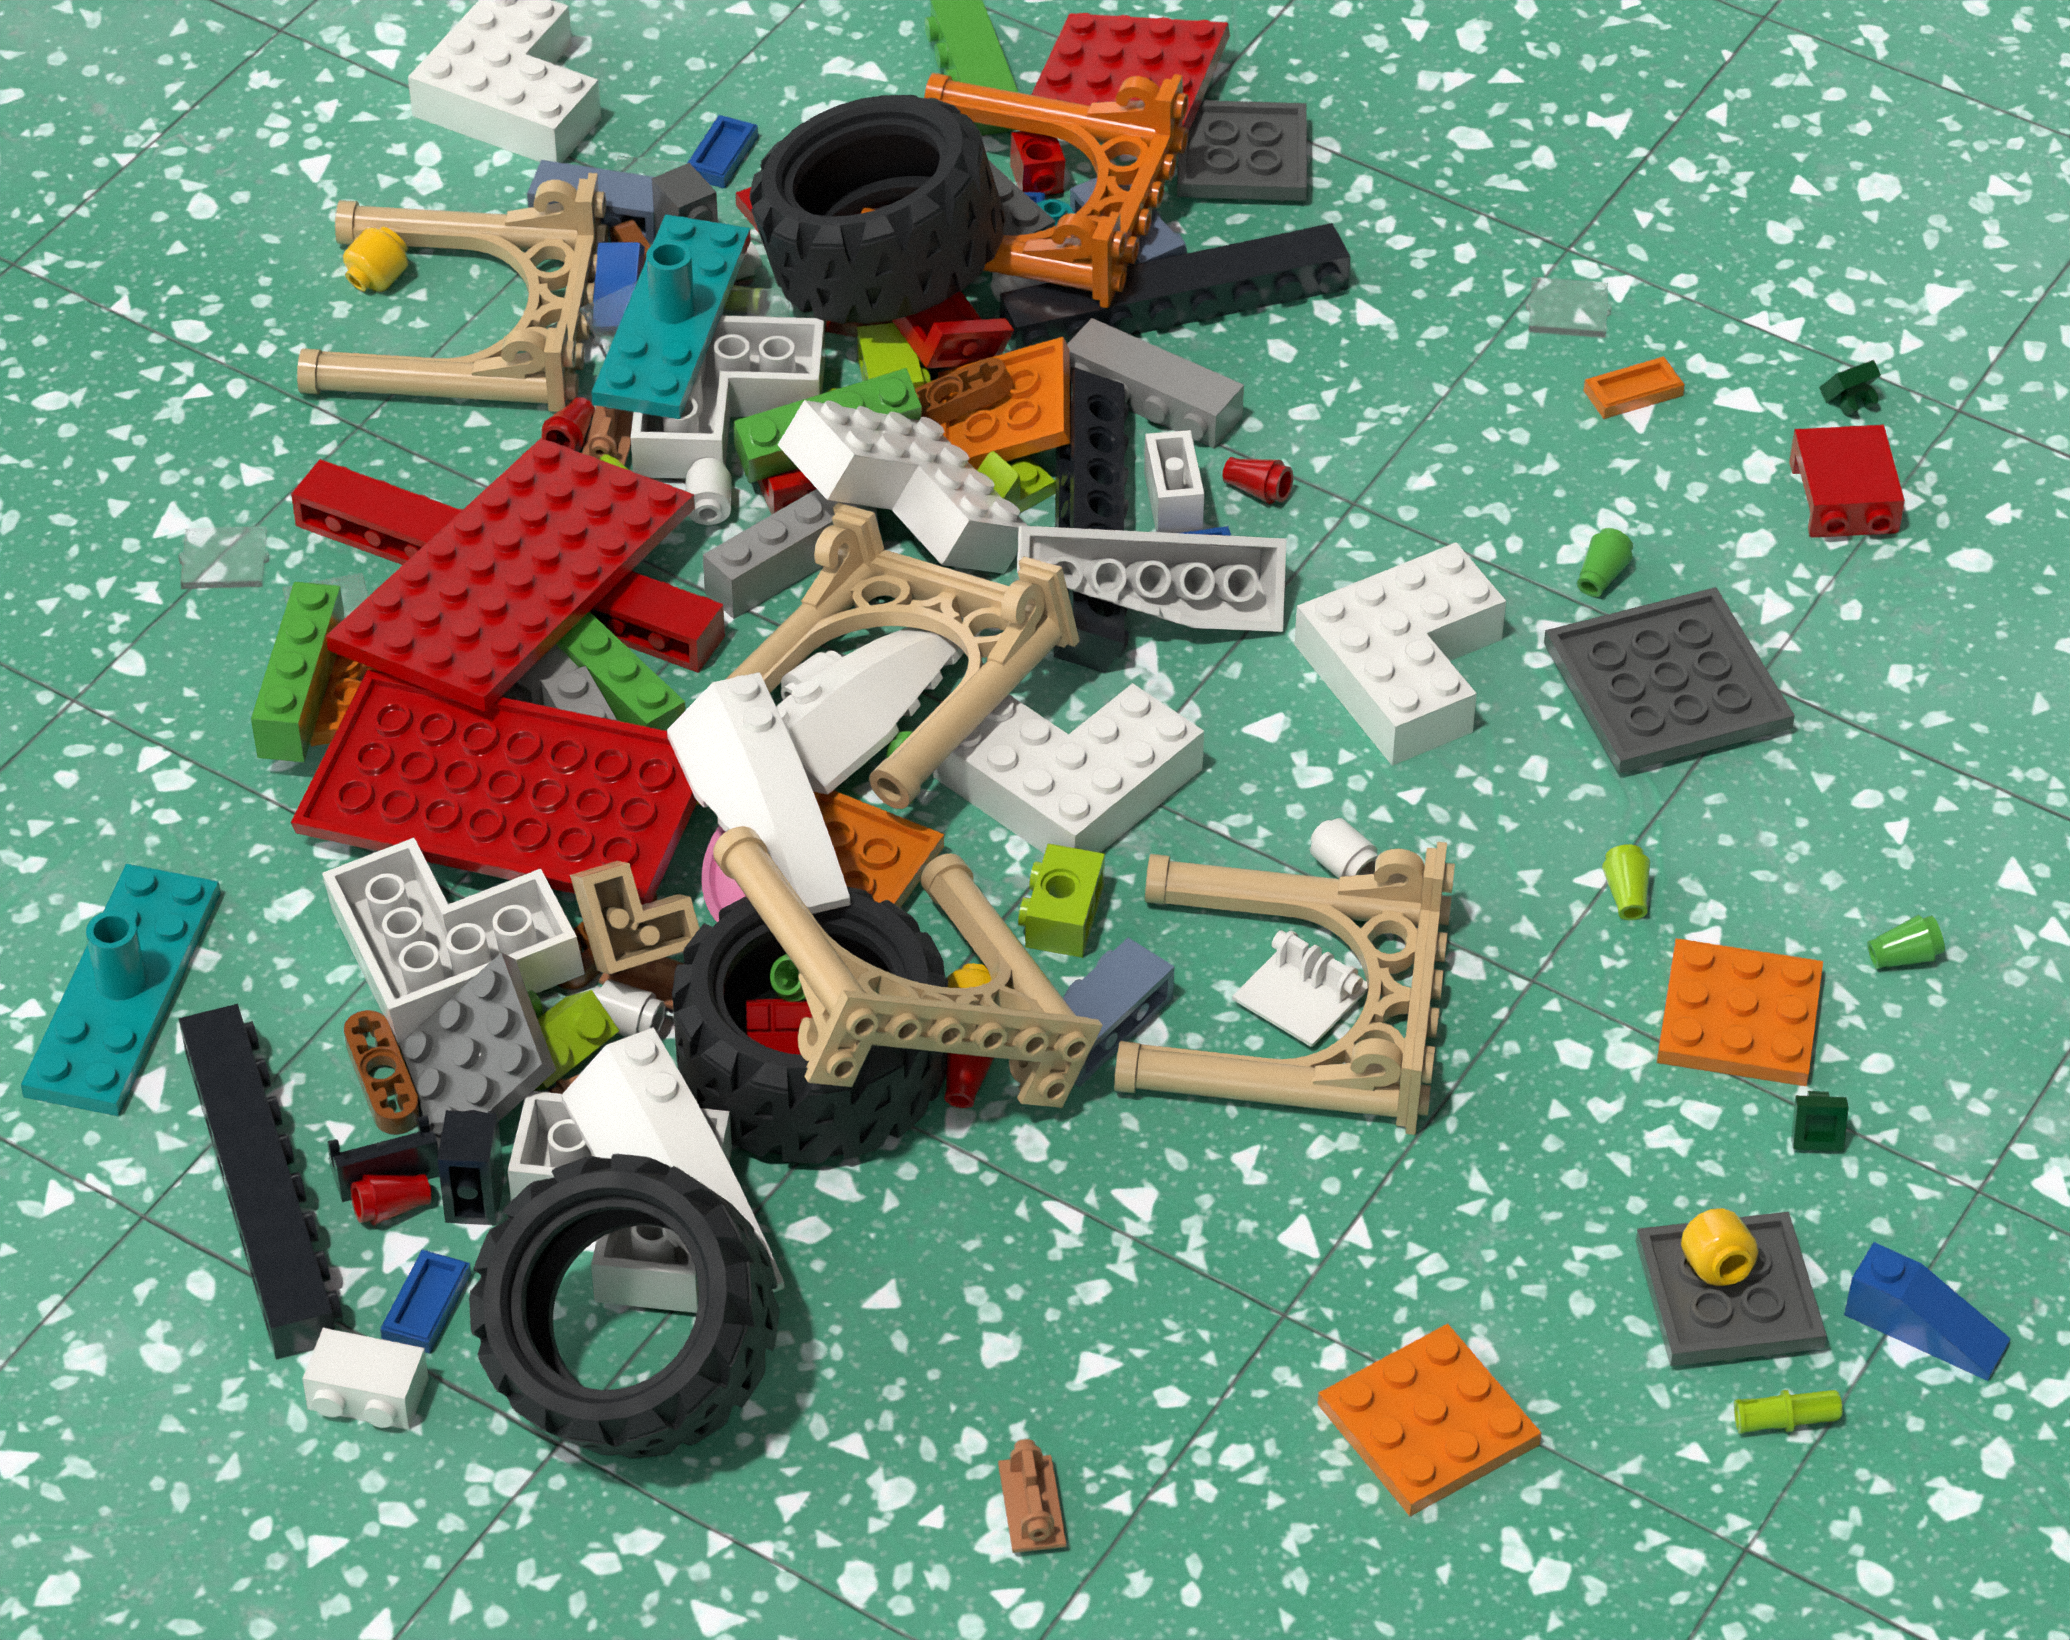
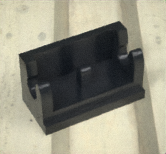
[327,1115,439,1202]

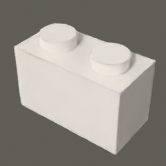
[1144,430,1204,533]
[303,1328,429,1430]

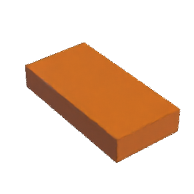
[1583,356,1685,419]

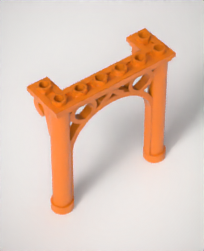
[861,73,1189,308]

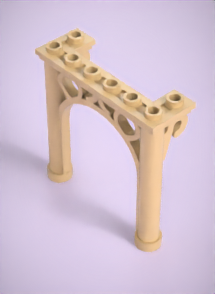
[297,173,609,412]
[725,502,1080,809]
[713,826,1103,1108]
[1114,842,1455,1135]

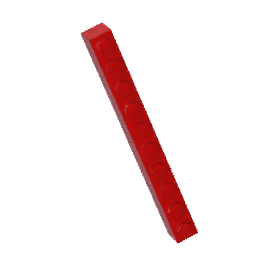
[291,459,725,673]

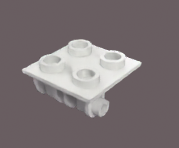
[1232,930,1368,1047]

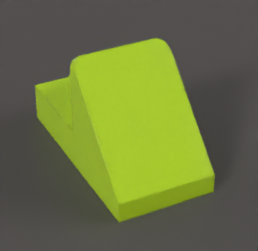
[977,451,1056,513]

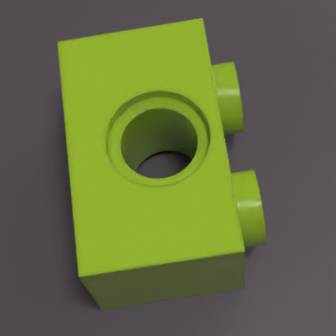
[1018,843,1105,958]

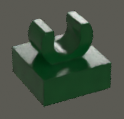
[1819,360,1881,417]
[1791,1091,1849,1151]

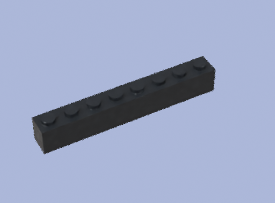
[1000,223,1351,351]
[179,1004,343,1360]

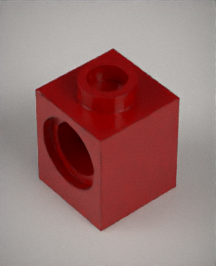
[1010,131,1065,195]

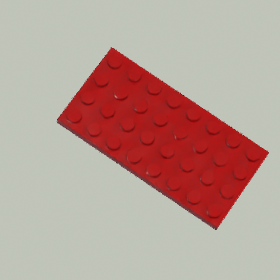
[326,438,695,712]
[290,670,697,905]

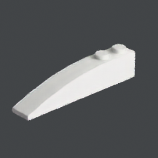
[1017,526,1287,632]
[776,618,982,795]
[667,672,850,914]
[562,1027,784,1293]

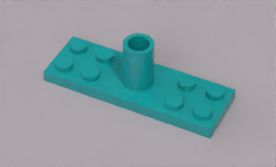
[591,214,751,419]
[21,864,221,1116]

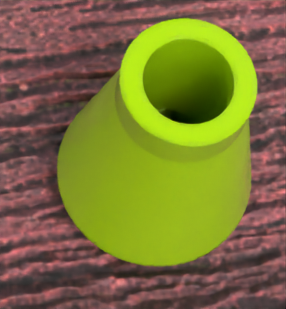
[1602,844,1650,920]

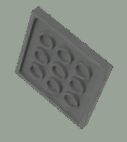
[1544,587,1795,774]

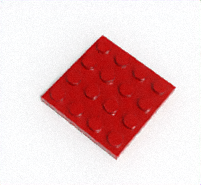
[1031,13,1230,132]

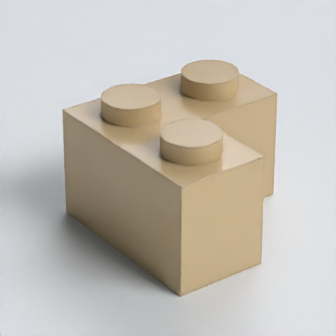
[570,861,699,974]

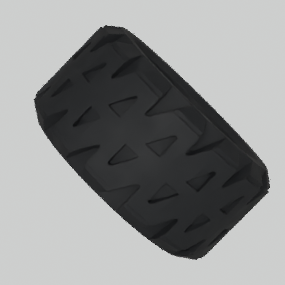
[749,95,1006,324]
[672,887,948,1164]
[469,1153,780,1459]

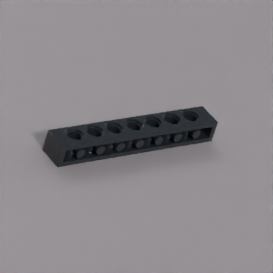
[1053,368,1129,673]

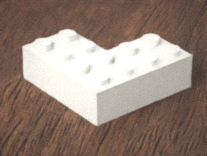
[408,0,601,163]
[631,316,825,478]
[778,400,1028,574]
[1294,542,1506,766]
[933,683,1204,854]
[322,838,585,1047]
[508,1091,732,1313]

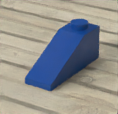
[1844,1242,2011,1381]

